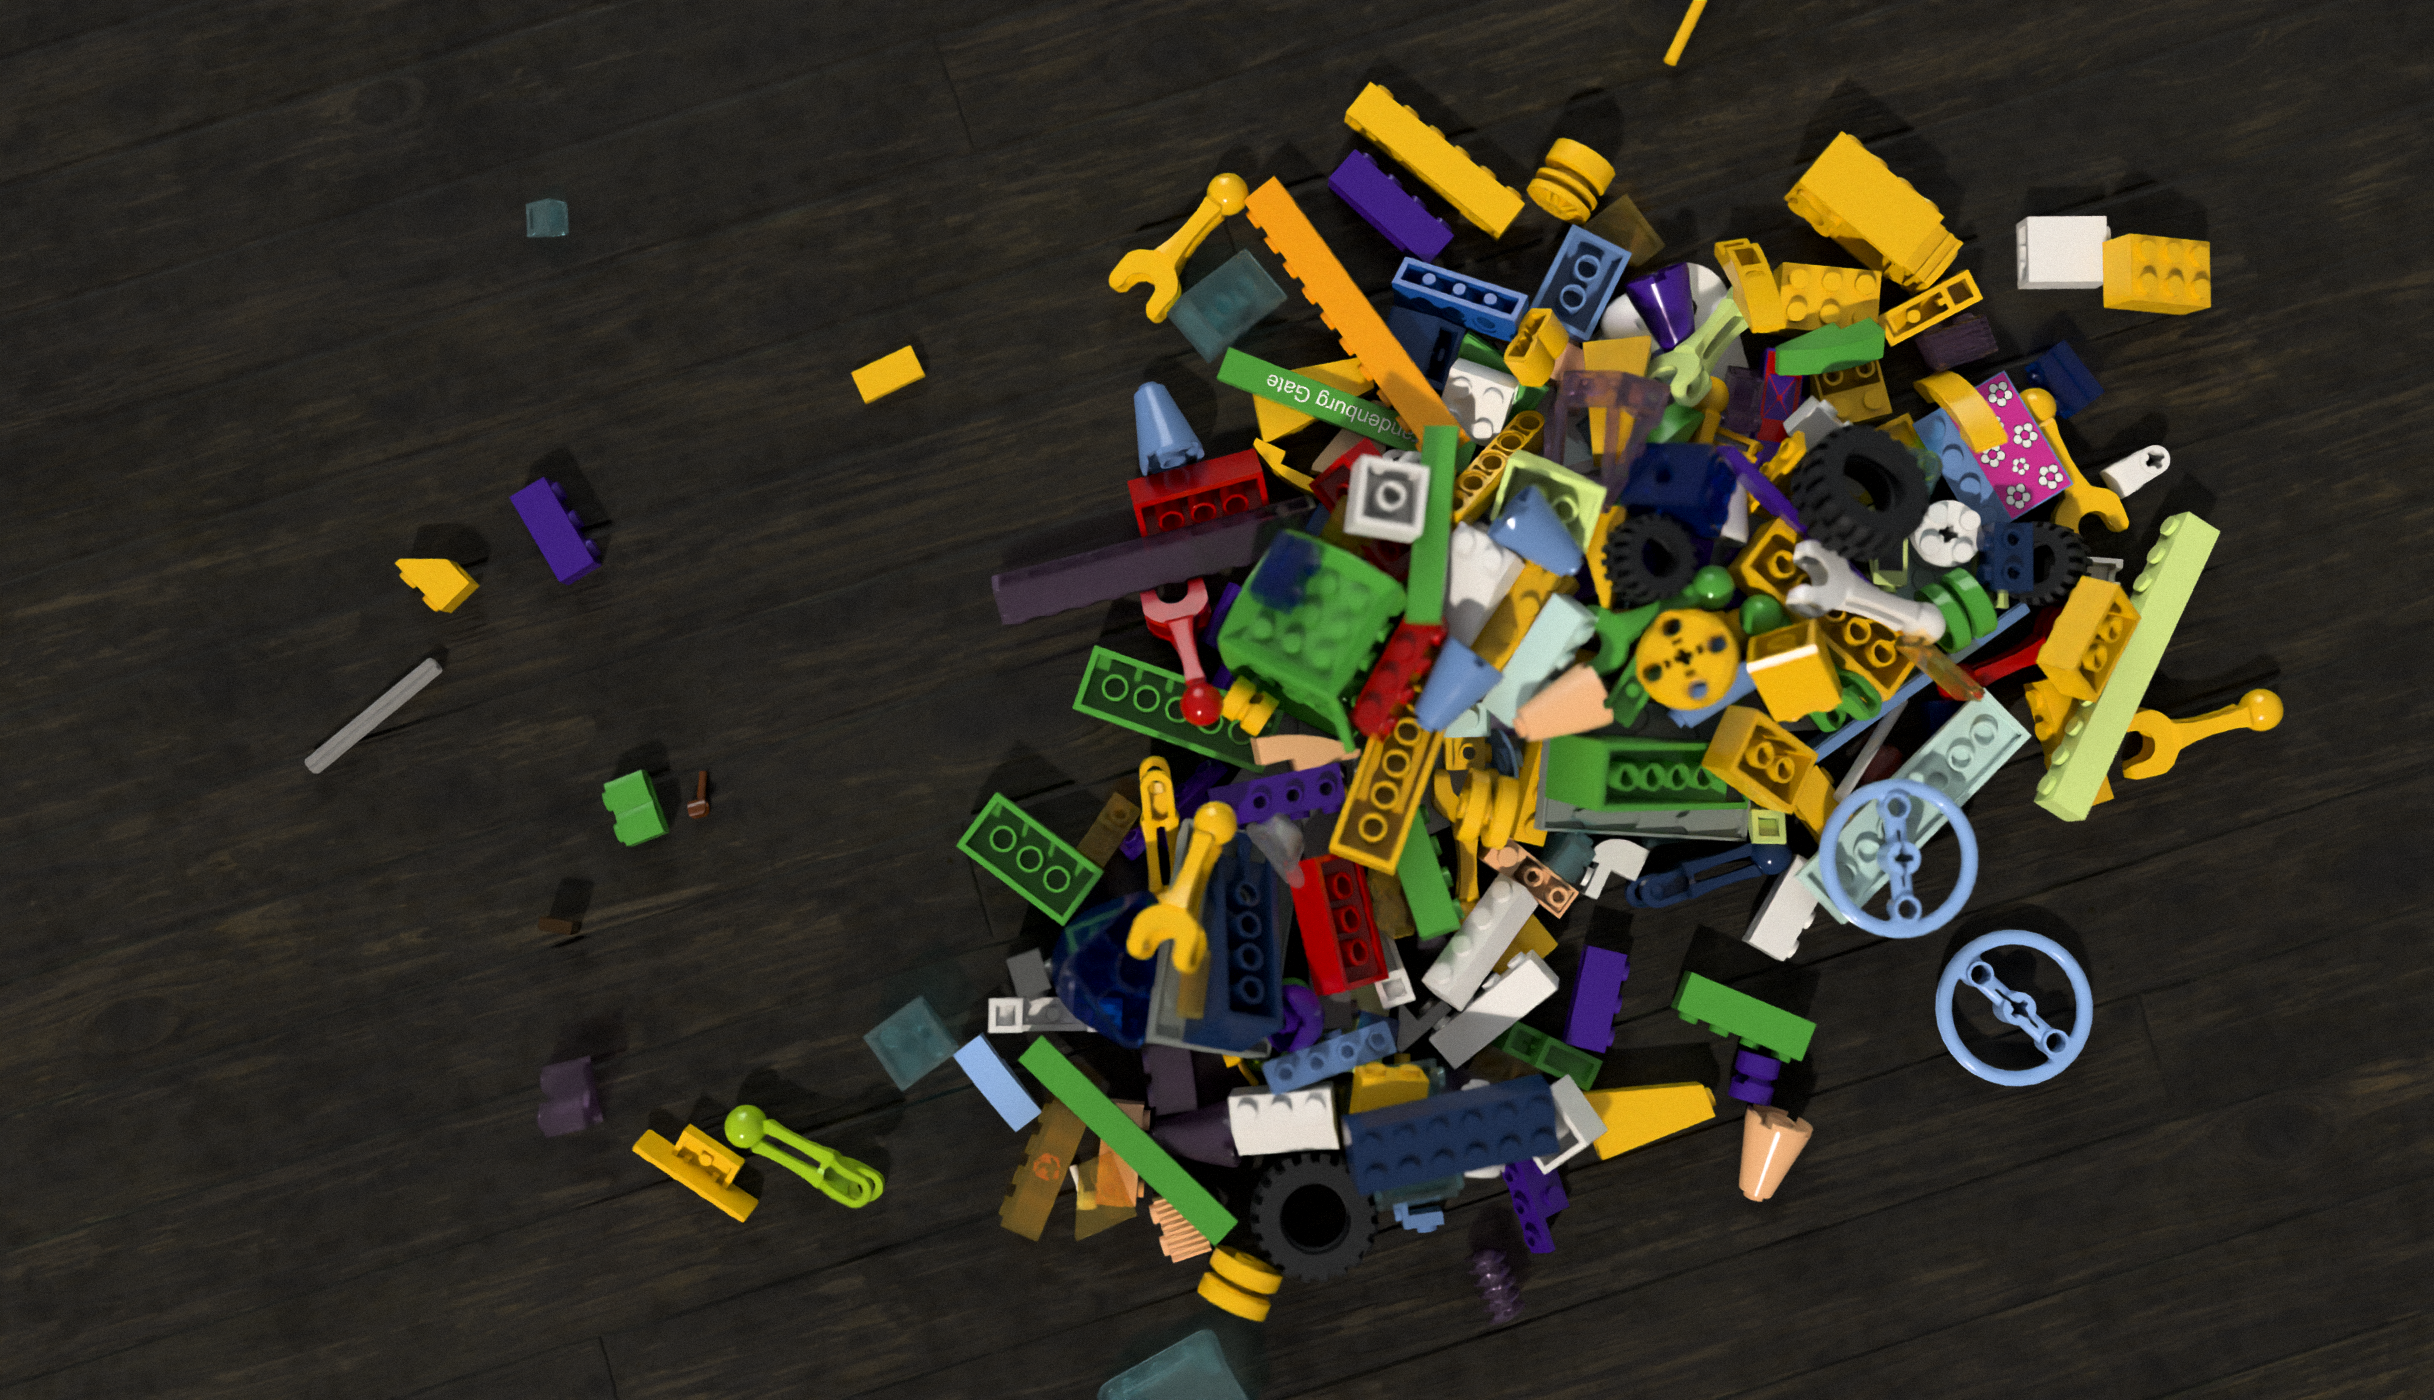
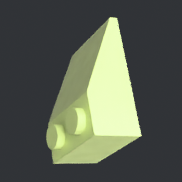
[1489,449,1608,554]

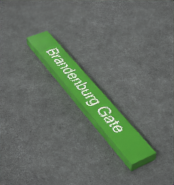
[1217,347,1477,475]

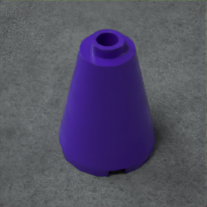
[1624,262,1695,353]

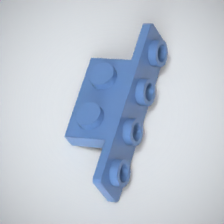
[1262,1021,1397,1096]

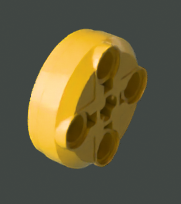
[1636,609,1740,711]

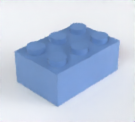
[1529,224,1632,349]

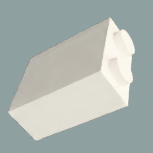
[2016,216,2111,289]

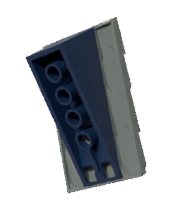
[1146,818,1303,1061]

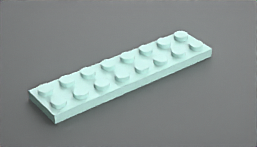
[1793,688,2031,924]

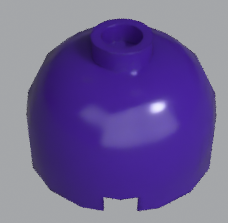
[1267,984,1325,1053]

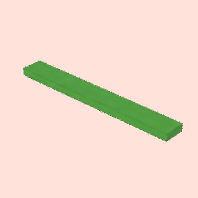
[1018,1035,1238,1246]

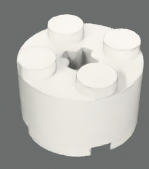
[1908,500,1982,571]

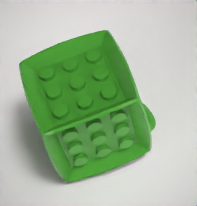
[1218,529,1408,754]

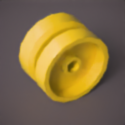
[1453,767,1520,850]
[1197,1245,1283,1321]

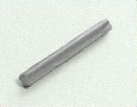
[304,658,442,773]

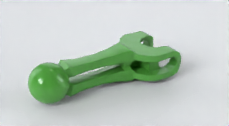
[1586,565,1734,678]
[1738,594,1882,732]

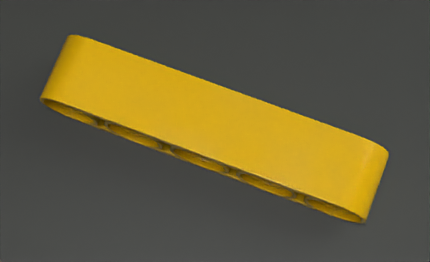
[1450,410,1544,536]

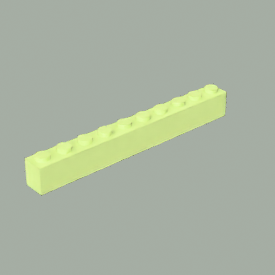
[2033,511,2220,822]

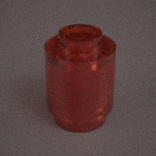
[1858,743,1903,786]

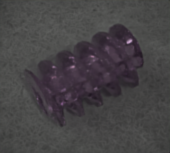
[1464,1248,1526,1325]

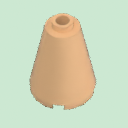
[1512,662,1613,742]
[1739,1103,1813,1202]

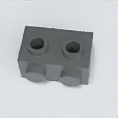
[1006,946,1059,1002]

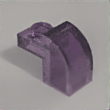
[1719,365,1764,434]

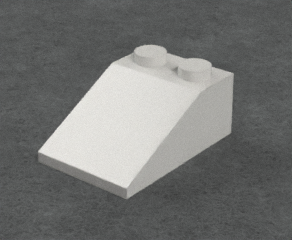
[1443,521,1526,648]

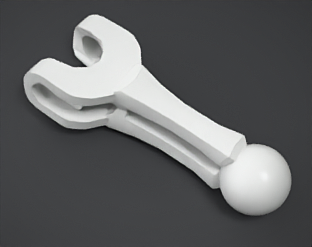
[1786,540,1946,645]

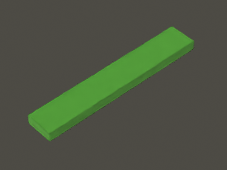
[1405,426,1460,625]

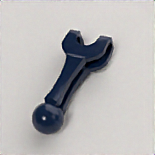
[1624,839,1792,908]

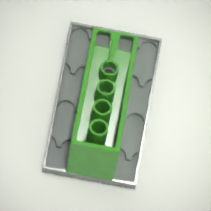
[1534,699,1761,842]

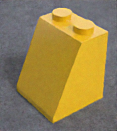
[1747,618,1843,723]

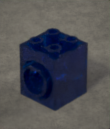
[1620,442,1738,538]

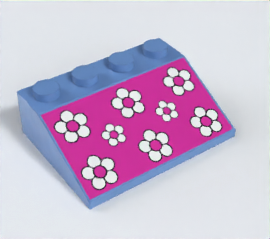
[1912,370,2074,526]

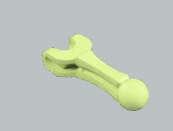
[1642,285,1749,407]

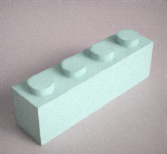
[1481,593,1599,728]

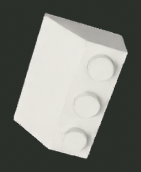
[1228,1081,1340,1155]

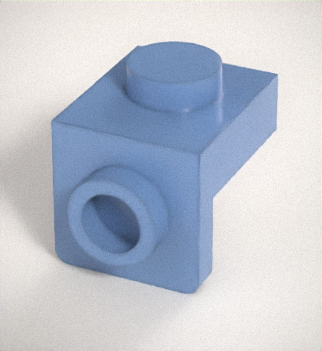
[1392,1191,1444,1233]

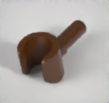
[687,771,710,819]

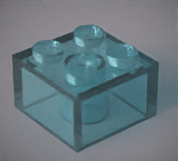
[863,994,961,1091]

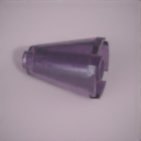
[1149,1100,1243,1167]

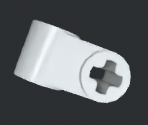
[2099,445,2170,500]

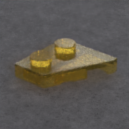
[1580,194,1666,268]
[1075,1151,1137,1241]

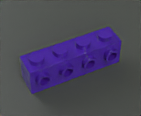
[1207,762,1348,830]

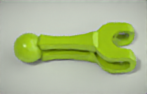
[724,1105,885,1208]

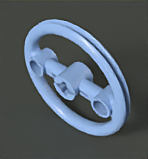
[1819,779,1978,938]
[1935,930,2093,1086]

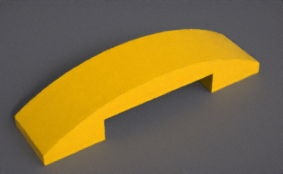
[1913,371,2008,454]
[1253,438,1319,499]

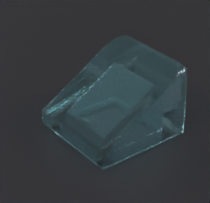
[526,198,568,237]

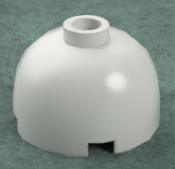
[1598,293,1660,354]

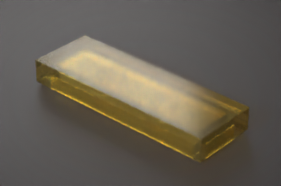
[1893,635,1985,702]

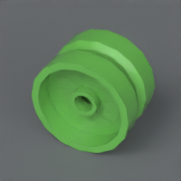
[1914,567,1998,654]

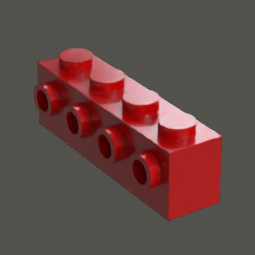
[1347,615,1449,744]

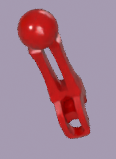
[1140,577,1224,726]
[1936,601,2067,705]

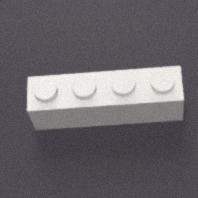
[1422,873,1538,1012]
[1429,949,1559,1069]

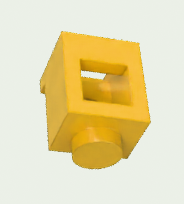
[1442,737,1492,771]

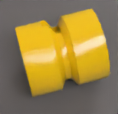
[1221,675,1280,737]

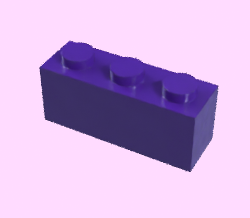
[509,477,602,585]
[1561,944,1630,1053]

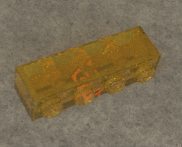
[998,1097,1086,1242]

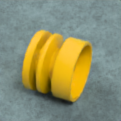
[1526,138,1615,225]

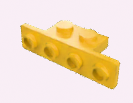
[1747,430,1806,521]
[632,1124,759,1222]

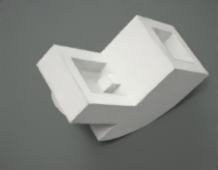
[1579,839,1650,899]

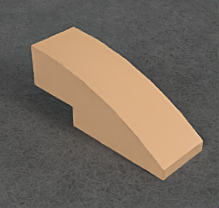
[1250,734,1362,771]

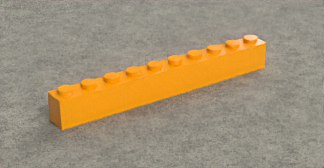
[1243,176,1471,453]

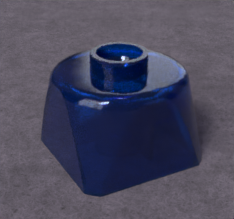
[1052,891,1161,1048]

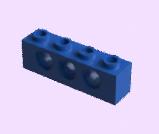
[1392,256,1529,342]

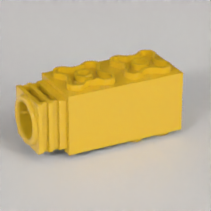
[1784,131,1963,297]

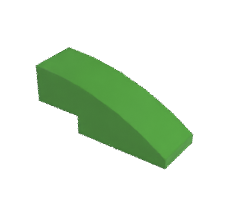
[1775,317,1885,376]
[1491,1021,1603,1091]

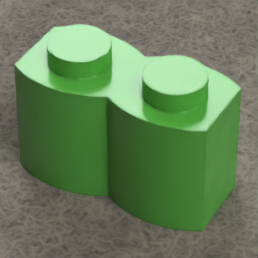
[602,770,670,847]

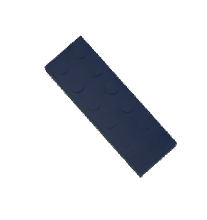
[1341,1074,1560,1196]

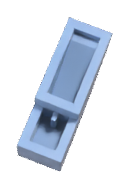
[953,1033,1043,1132]

